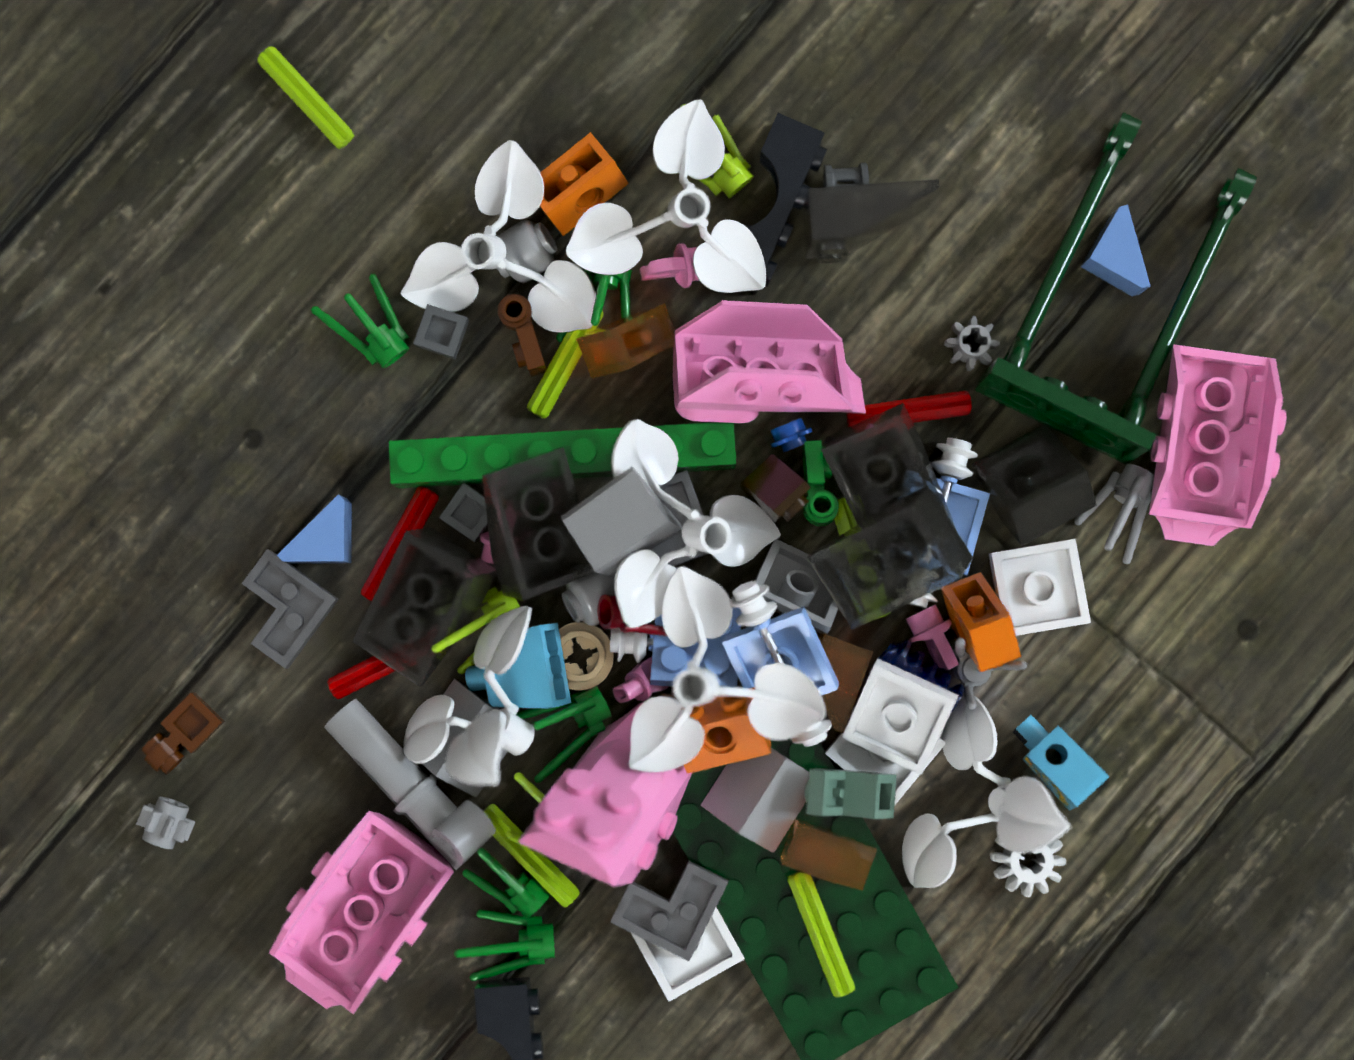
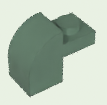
[804,768,897,819]

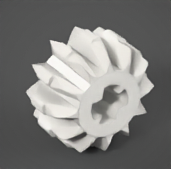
[990,836,1066,897]

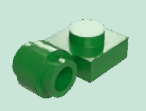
[802,440,839,526]

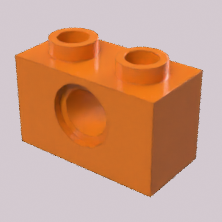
[540,132,629,236]
[941,572,1021,672]
[682,687,771,774]

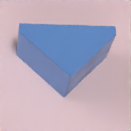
[1081,205,1150,296]
[277,494,352,564]

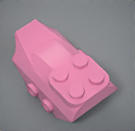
[673,300,866,423]
[1149,344,1286,546]
[518,702,692,886]
[269,811,454,1014]

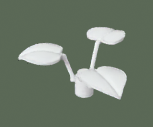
[566,99,766,293]
[401,140,596,332]
[611,419,781,627]
[629,567,826,772]
[403,606,535,785]
[902,696,1070,888]

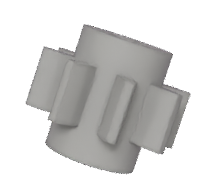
[944,316,1000,371]
[136,796,195,849]

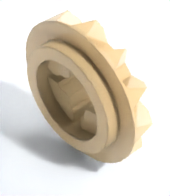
[559,622,614,690]

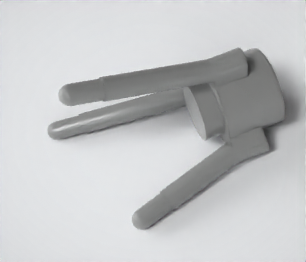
[1074,464,1154,564]
[953,638,1027,710]

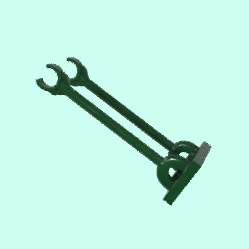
[974,112,1257,465]

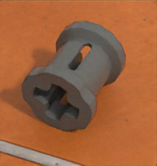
[823,162,869,203]

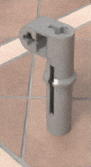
[324,699,495,870]

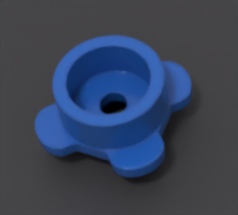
[770,417,813,452]

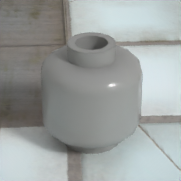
[497,220,558,283]
[562,565,615,626]

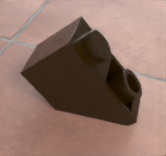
[740,454,811,523]

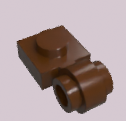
[498,294,547,377]
[141,692,225,775]

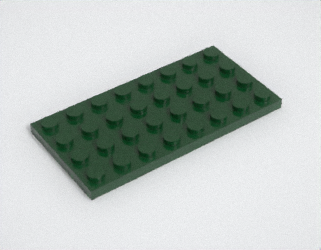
[673,738,959,1060]

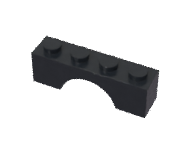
[747,113,828,295]
[474,977,544,1060]

